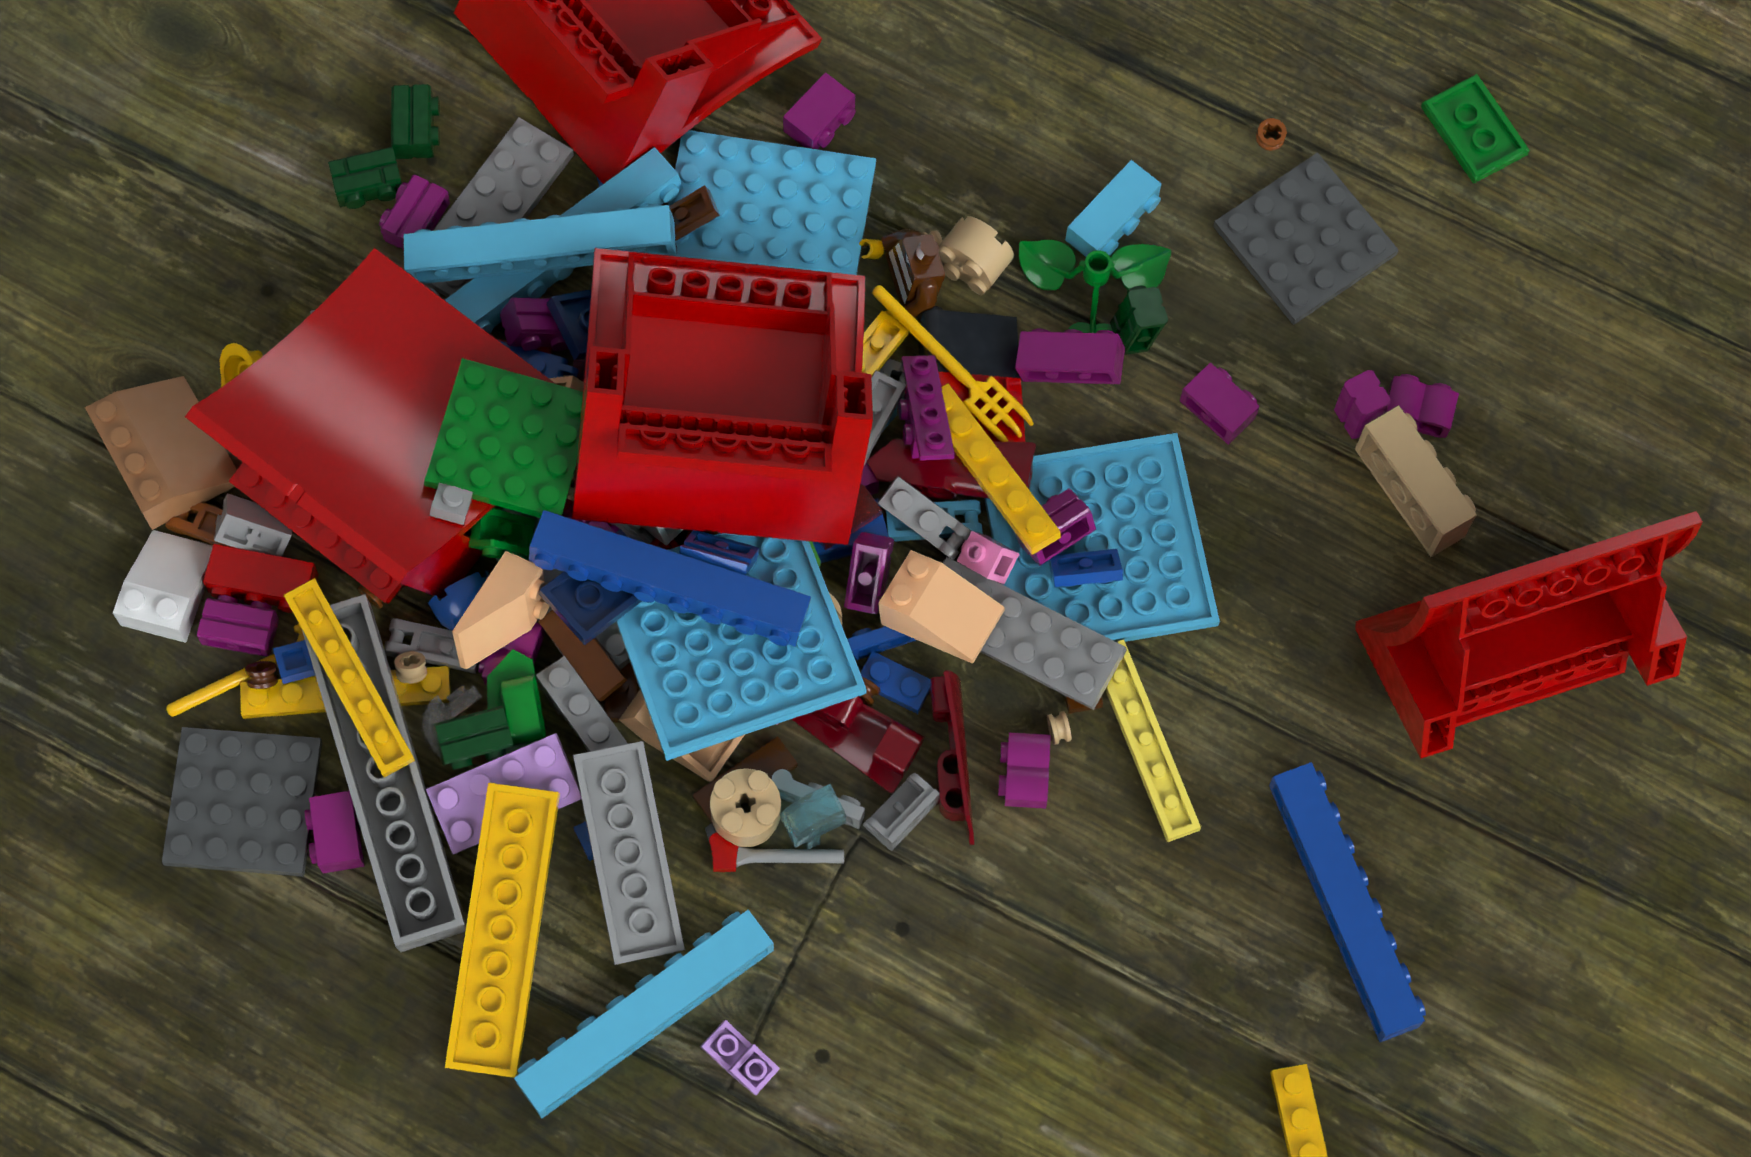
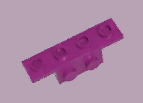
[898,355,955,460]

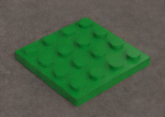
[424,358,583,518]

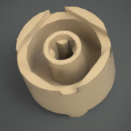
[938,216,1014,295]
[710,769,781,847]

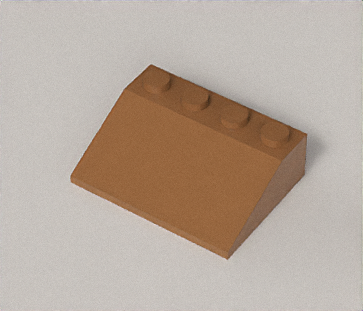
[85,376,237,530]

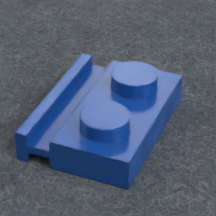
[679,530,759,575]

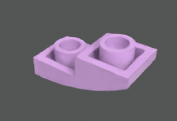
[700,1020,780,1095]

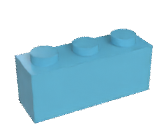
[1065,160,1162,257]

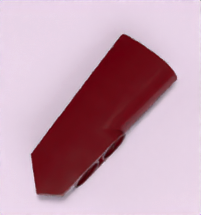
[867,439,1036,499]
[930,670,975,845]
[791,696,925,794]

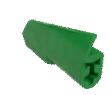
[487,649,546,762]

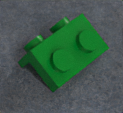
[469,508,535,561]

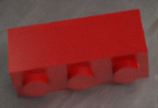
[203,544,319,614]

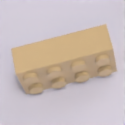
[1355,405,1477,557]

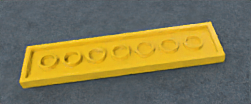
[445,783,560,1078]

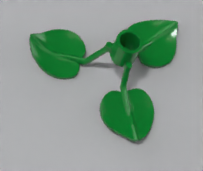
[1019,240,1171,333]

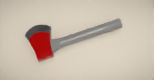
[705,824,844,872]

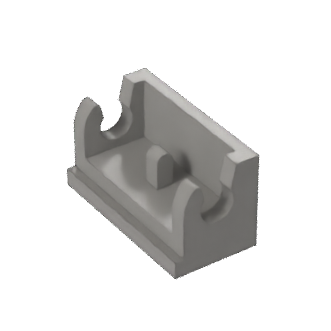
[214,493,292,557]
[863,773,940,851]

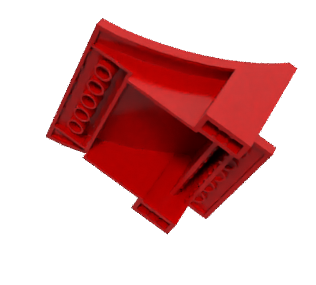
[454,0,822,184]
[185,248,556,604]
[572,248,873,545]
[1355,511,1703,759]

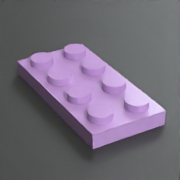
[426,733,582,854]

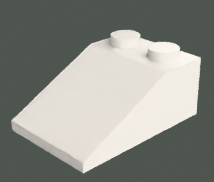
[113,530,213,643]

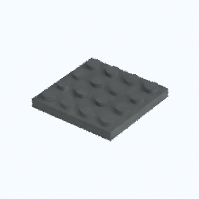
[1213,152,1399,325]
[162,727,322,877]

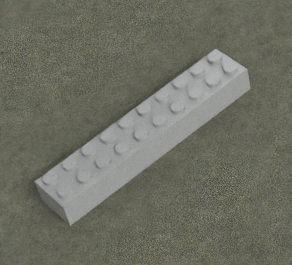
[302,594,467,953]

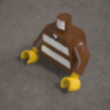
[859,229,945,319]

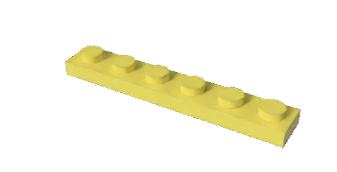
[1105,639,1201,842]

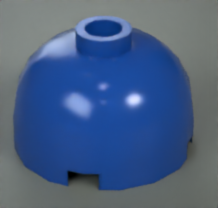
[428,570,490,631]

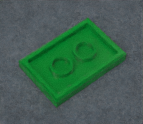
[1421,74,1530,184]

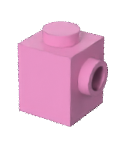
[957,531,1019,584]

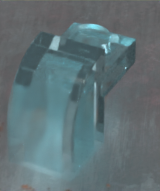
[780,784,846,849]

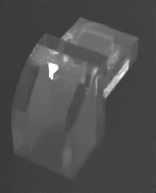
[421,685,482,762]

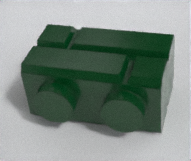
[391,84,440,159]
[328,147,402,209]
[1110,285,1168,355]
[432,705,513,770]

